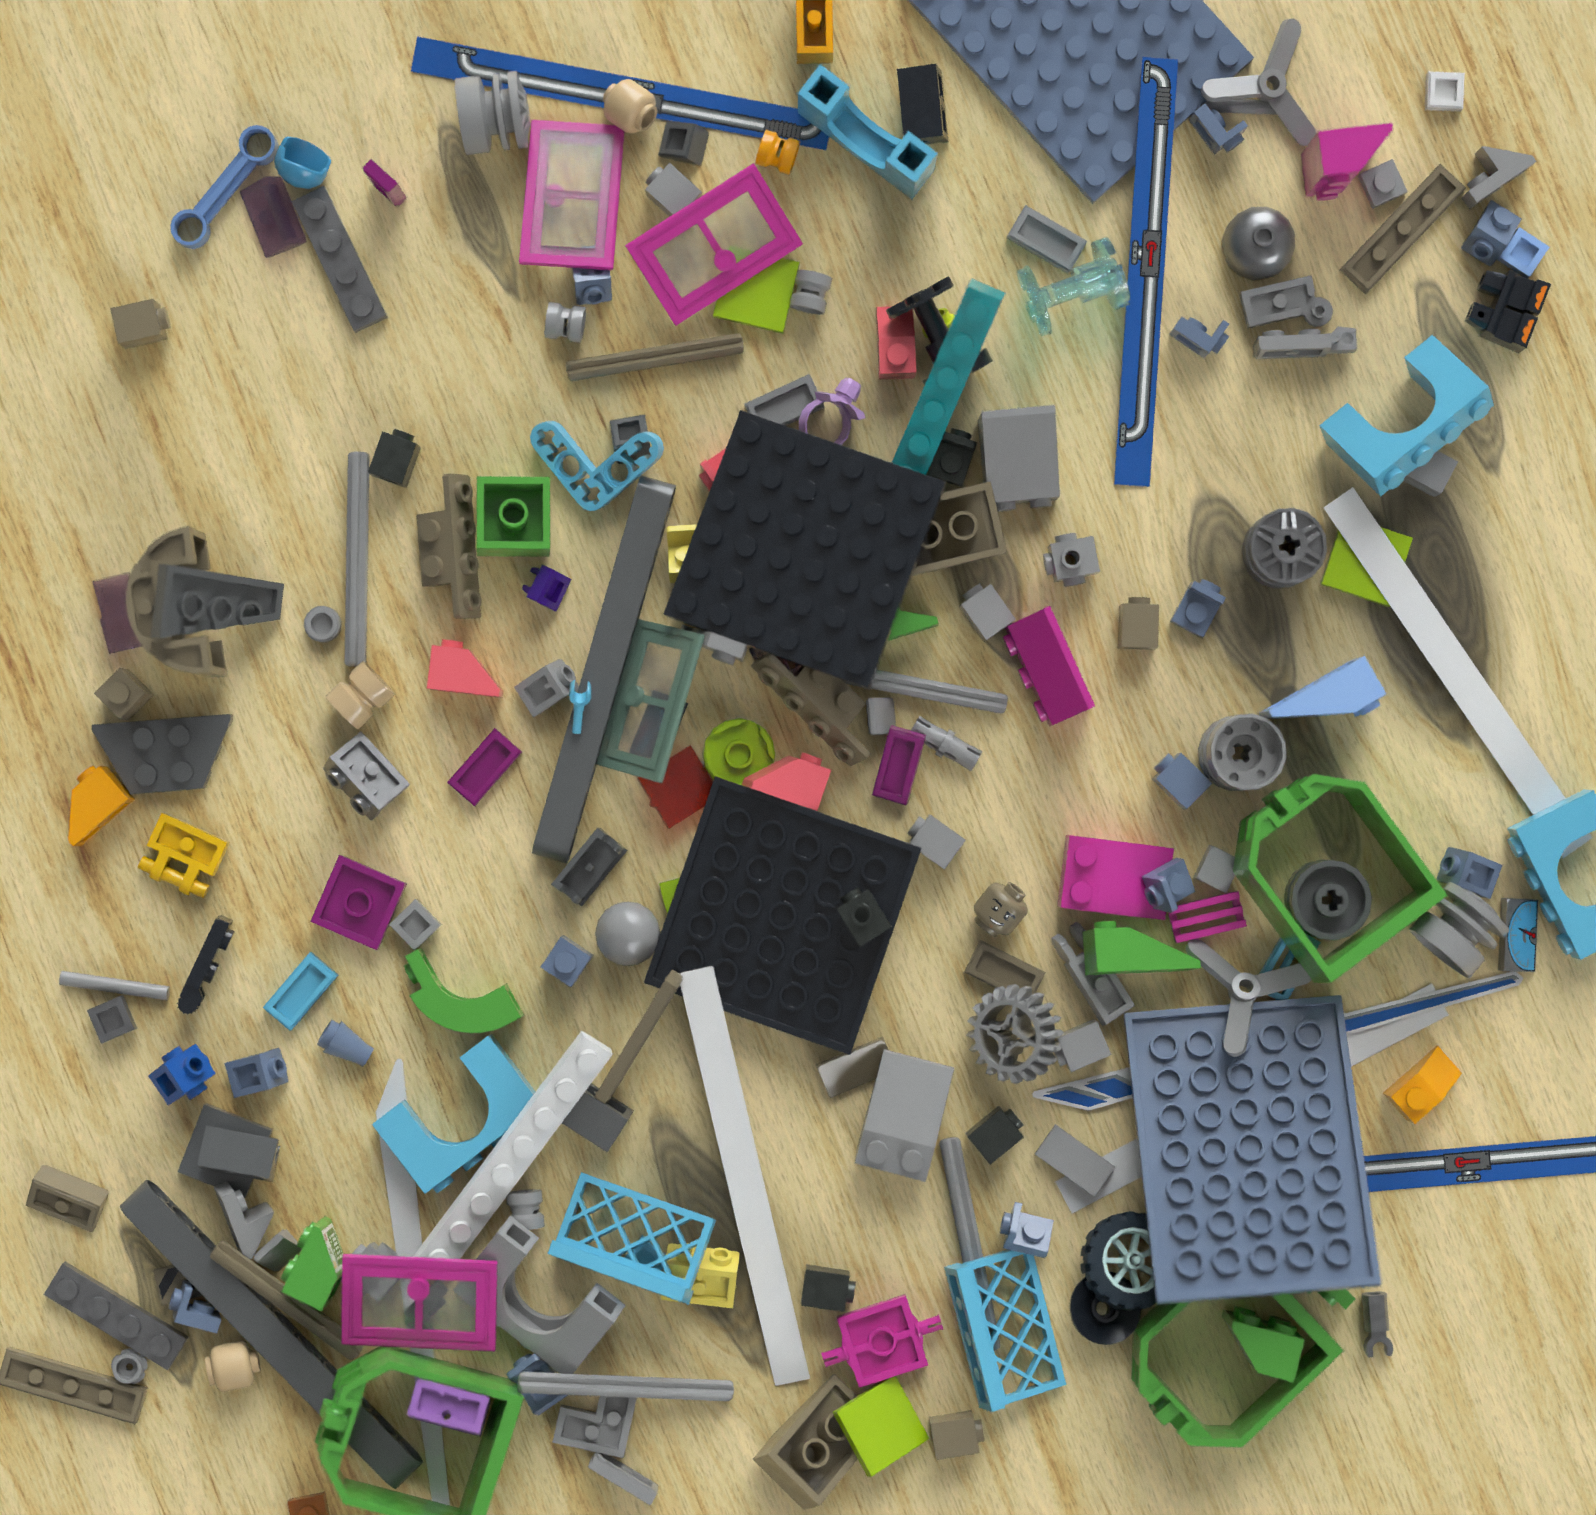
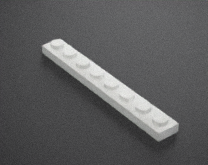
[413,1031,613,1281]

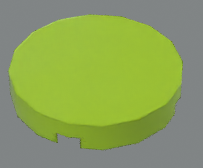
[702,718,775,788]

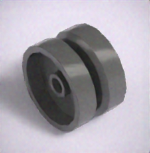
[1284,859,1372,940]

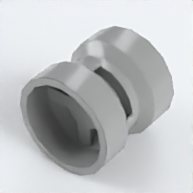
[789,270,832,315]
[544,302,586,343]
[506,1189,545,1230]

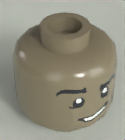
[974,882,1028,937]

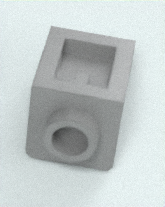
[514,659,579,717]

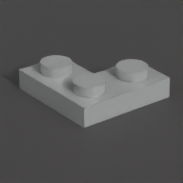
[552,1396,637,1458]

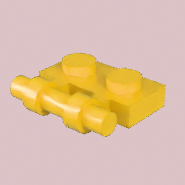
[138,813,230,899]

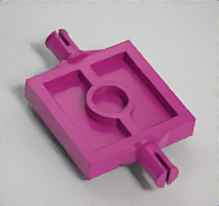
[821,1294,943,1388]

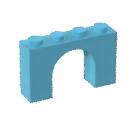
[798,64,938,200]
[1319,335,1494,497]
[1507,789,1596,960]
[372,1033,536,1194]

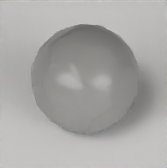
[595,902,660,966]

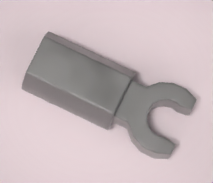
[1362,1291,1393,1357]

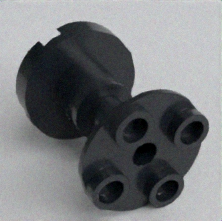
[886,276,993,385]

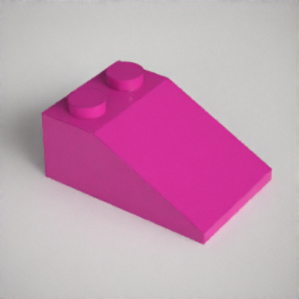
[1057,835,1174,920]

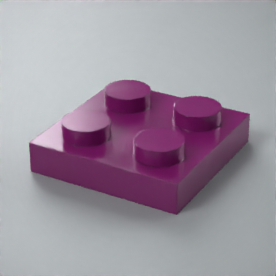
[310,855,407,950]

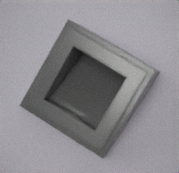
[658,121,709,165]
[610,414,651,464]

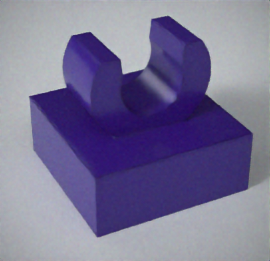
[522,565,572,612]

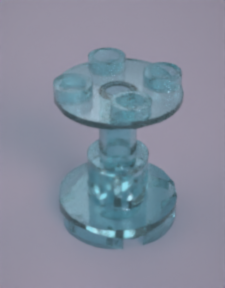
[1016,237,1131,336]

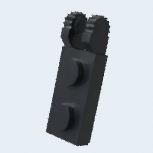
[177,915,235,1015]

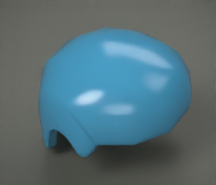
[274,137,331,189]

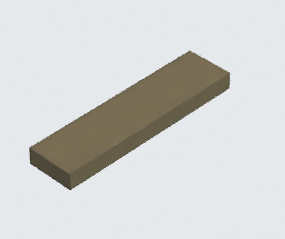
[1340,164,1466,294]
[594,970,683,1104]
[0,1347,148,1424]

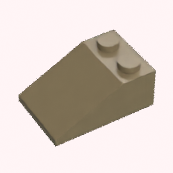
[912,481,1007,576]
[753,1374,857,1510]

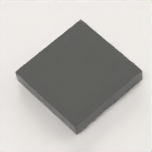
[178,1103,273,1198]

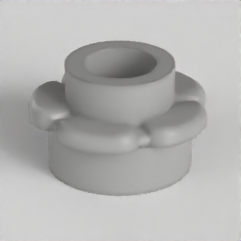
[111,1348,148,1384]

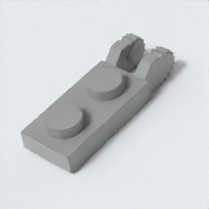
[1051,922,1135,1026]

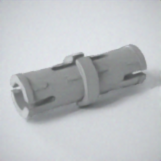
[911,716,982,771]

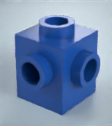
[148,1044,216,1106]

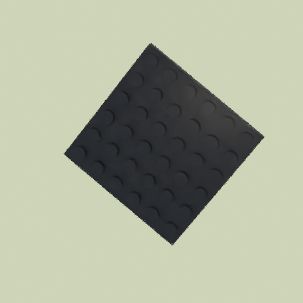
[663,410,946,690]
[644,776,922,1055]

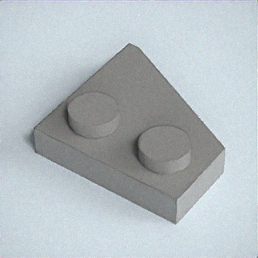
[681,624,748,665]

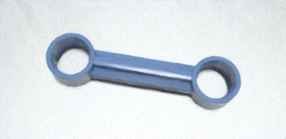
[170,125,278,249]

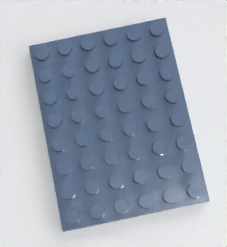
[908,0,1254,204]
[1123,995,1382,1305]

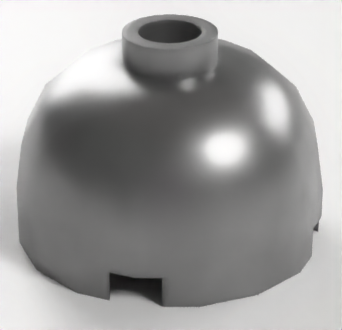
[1222,206,1295,280]

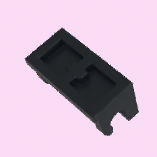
[897,63,949,145]

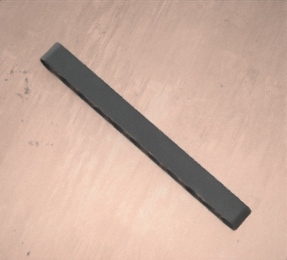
[532,475,676,864]
[120,1180,423,1489]

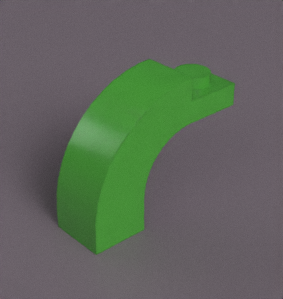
[404,948,524,1033]

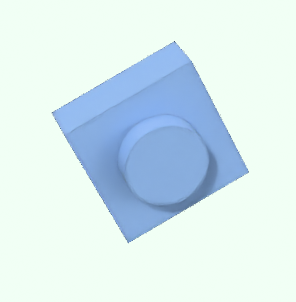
[1497,227,1549,278]

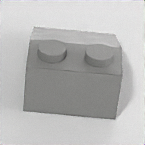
[855,1049,954,1182]

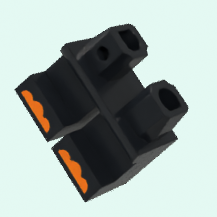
[1465,270,1551,353]

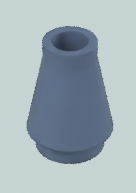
[317,1020,374,1067]

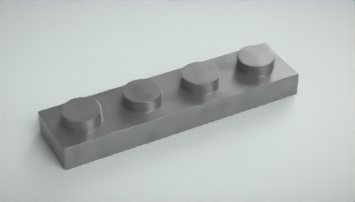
[292,186,388,333]
[43,1262,189,1370]

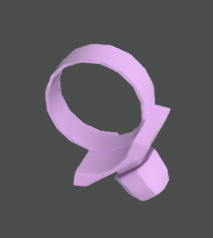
[799,377,866,445]

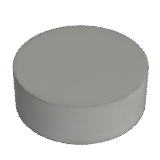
[304,606,342,643]

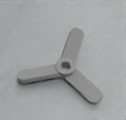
[1201,19,1317,146]
[1185,939,1311,1057]

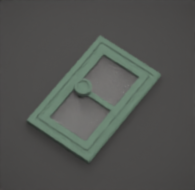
[597,619,705,783]

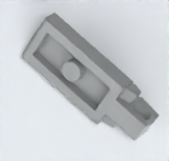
[1253,326,1357,359]

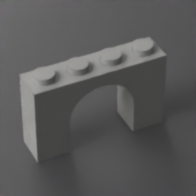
[453,1216,626,1374]

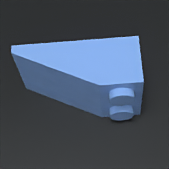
[1258,656,1386,719]

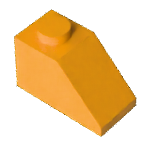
[68,765,135,847]
[1383,1046,1462,1124]

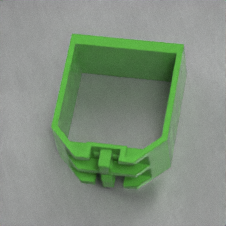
[1233,774,1448,983]
[1131,1294,1344,1447]
[315,1347,524,1515]

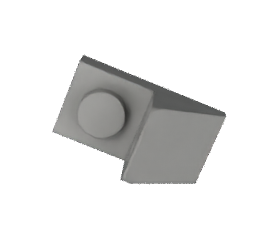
[1461,146,1537,209]
[214,1181,274,1259]

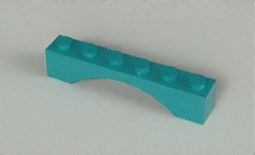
[891,278,1005,475]

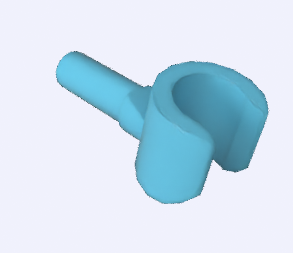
[569,680,591,734]

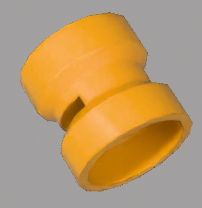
[755,129,801,176]

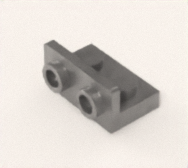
[323,731,410,821]

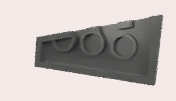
[150,564,284,639]

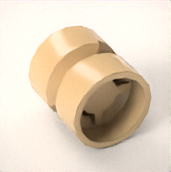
[326,661,395,729]

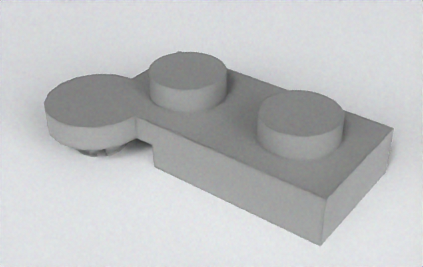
[1239,275,1333,329]

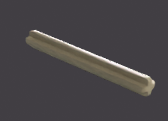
[566,333,744,381]
[210,1241,363,1360]

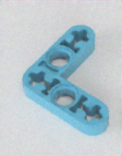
[530,421,664,511]

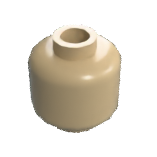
[603,79,658,134]
[205,1340,261,1392]

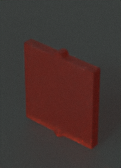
[637,745,713,829]

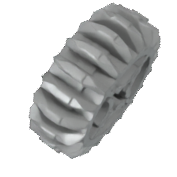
[966,984,1064,1084]

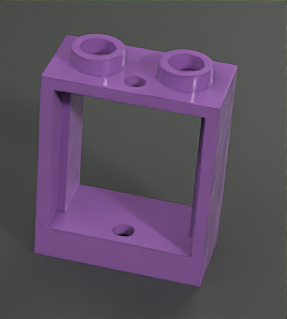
[407,1378,491,1437]

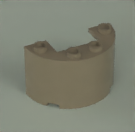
[126,526,227,677]

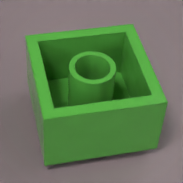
[477,476,550,557]

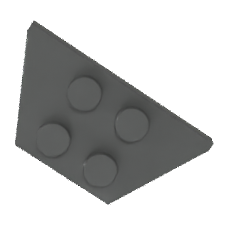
[91,714,233,794]

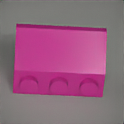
[1301,123,1393,201]
[1003,606,1095,726]

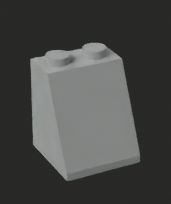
[978,405,1060,512]

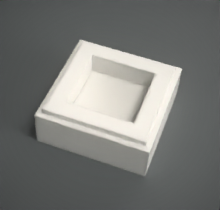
[1425,71,1465,112]

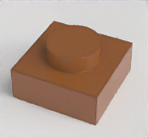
[287,1492,330,1515]

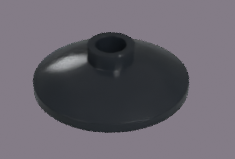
[1069,1271,1141,1345]

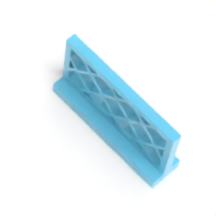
[547,1172,716,1305]
[944,1249,1066,1412]

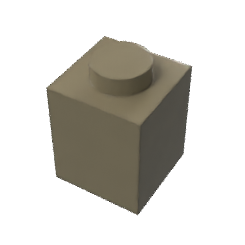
[110,299,171,349]
[1118,597,1159,650]
[94,668,154,720]
[929,1410,985,1460]

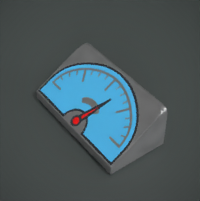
[1498,898,1538,972]

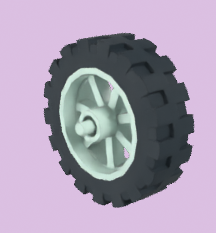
[1080,1211,1156,1311]

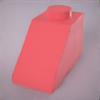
[876,306,916,380]
[427,639,503,698]
[742,752,831,811]

